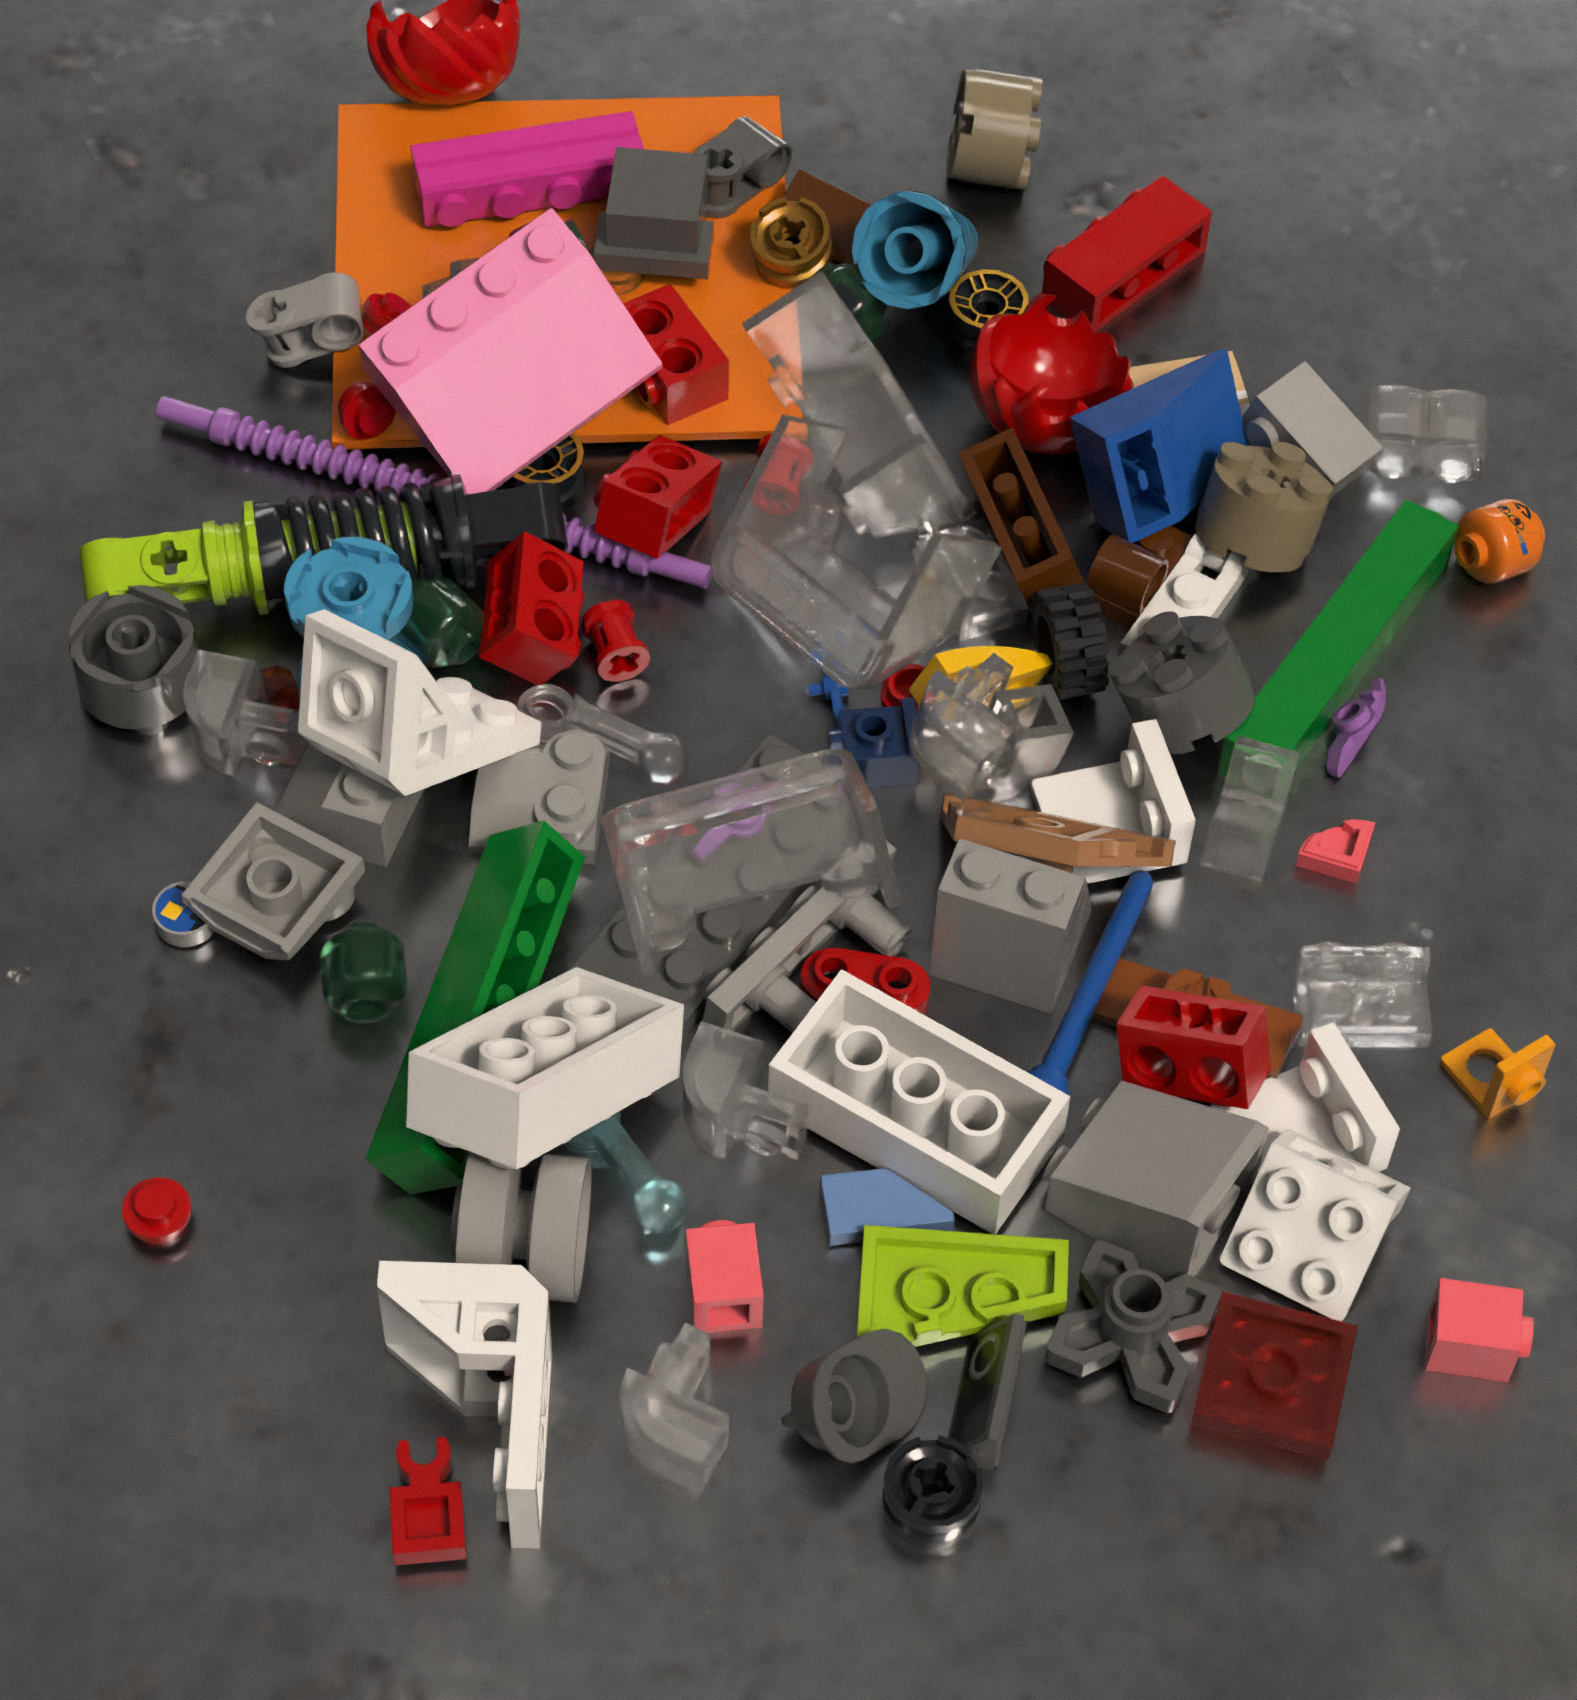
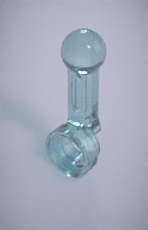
[563,1111,688,1233]

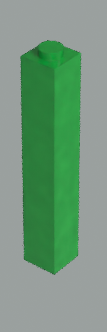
[1217,499,1459,803]

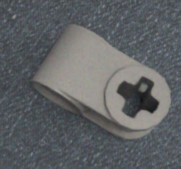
[246,272,364,368]

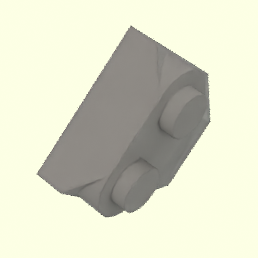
[469,730,610,865]
[181,802,365,960]

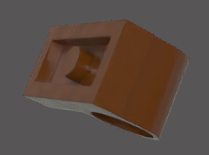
[1087,526,1193,629]

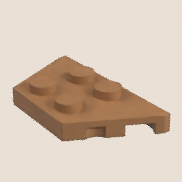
[940,792,1176,873]

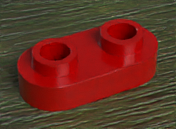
[800,948,930,1015]

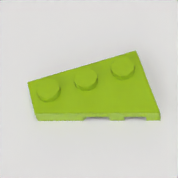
[856,1225,1069,1347]

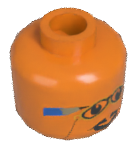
[1454,499,1545,584]

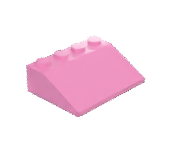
[359,208,663,494]

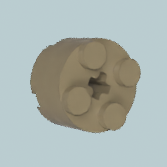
[947,69,1042,191]
[1194,442,1333,572]

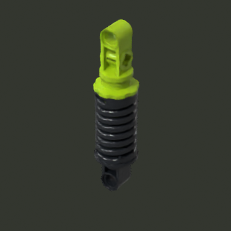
[79,473,568,615]

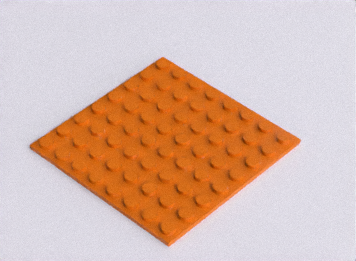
[332,95,804,449]

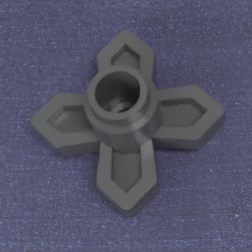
[1045,1239,1222,1413]

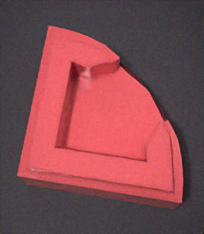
[1296,819,1375,884]

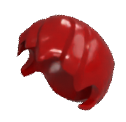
[366,0,520,106]
[969,294,1134,455]

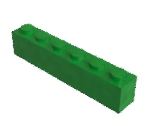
[365,820,586,1195]

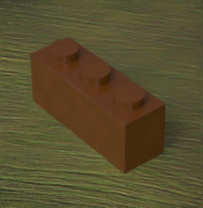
[958,427,1085,609]

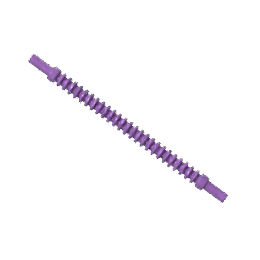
[156,396,713,589]

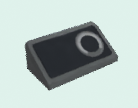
[948,1314,1027,1471]

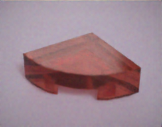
[257,665,300,729]

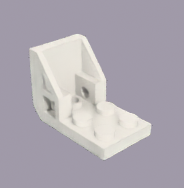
[298,609,542,796]
[377,1261,552,1549]

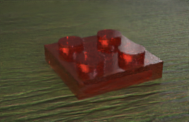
[1191,1291,1358,1460]

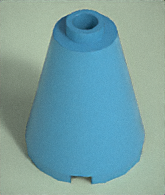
[852,191,978,309]

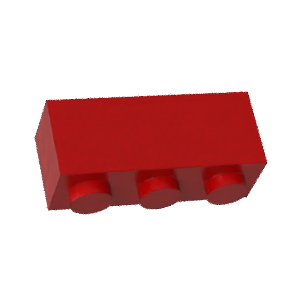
[1042,175,1212,333]

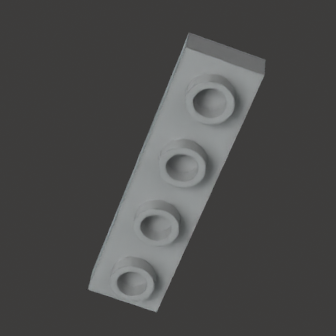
[702,833,913,1043]

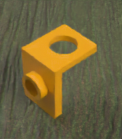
[1440,1028,1556,1119]

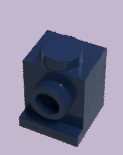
[827,697,922,788]

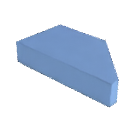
[820,1168,955,1246]

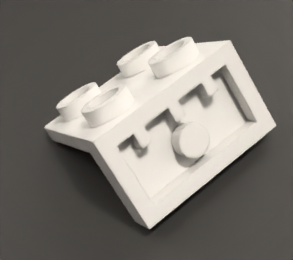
[1031,719,1196,884]
[1210,1022,1400,1174]
[1220,1129,1411,1322]

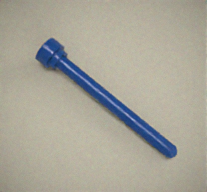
[1026,870,1153,1096]

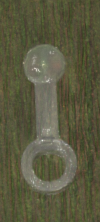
[516,684,689,781]

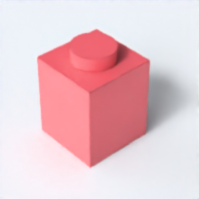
[686,1220,764,1334]
[1425,1278,1534,1382]

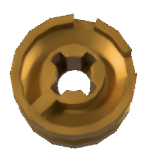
[750,196,833,289]

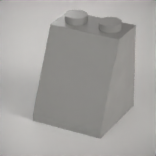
[929,838,1092,1014]
[1043,1081,1269,1282]

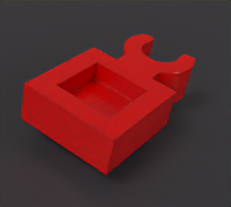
[389,1436,467,1566]

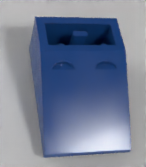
[1069,348,1248,543]

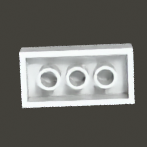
[406,967,684,1169]
[768,969,1071,1234]

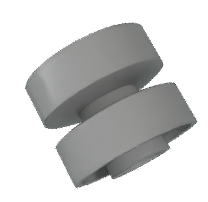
[451,1152,592,1303]

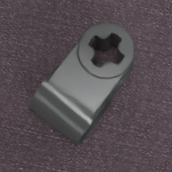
[694,116,793,218]

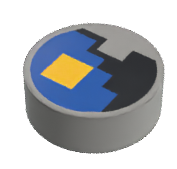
[152,881,215,947]

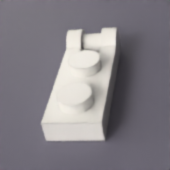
[1118,533,1250,655]

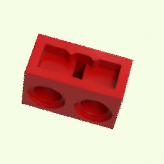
[623,284,729,426]
[594,434,722,559]
[479,531,584,686]
[1116,985,1271,1110]

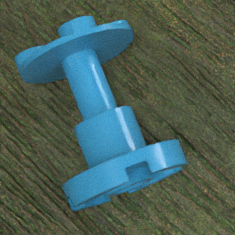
[284,537,413,691]

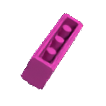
[410,111,644,228]

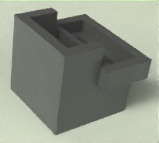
[593,147,714,279]

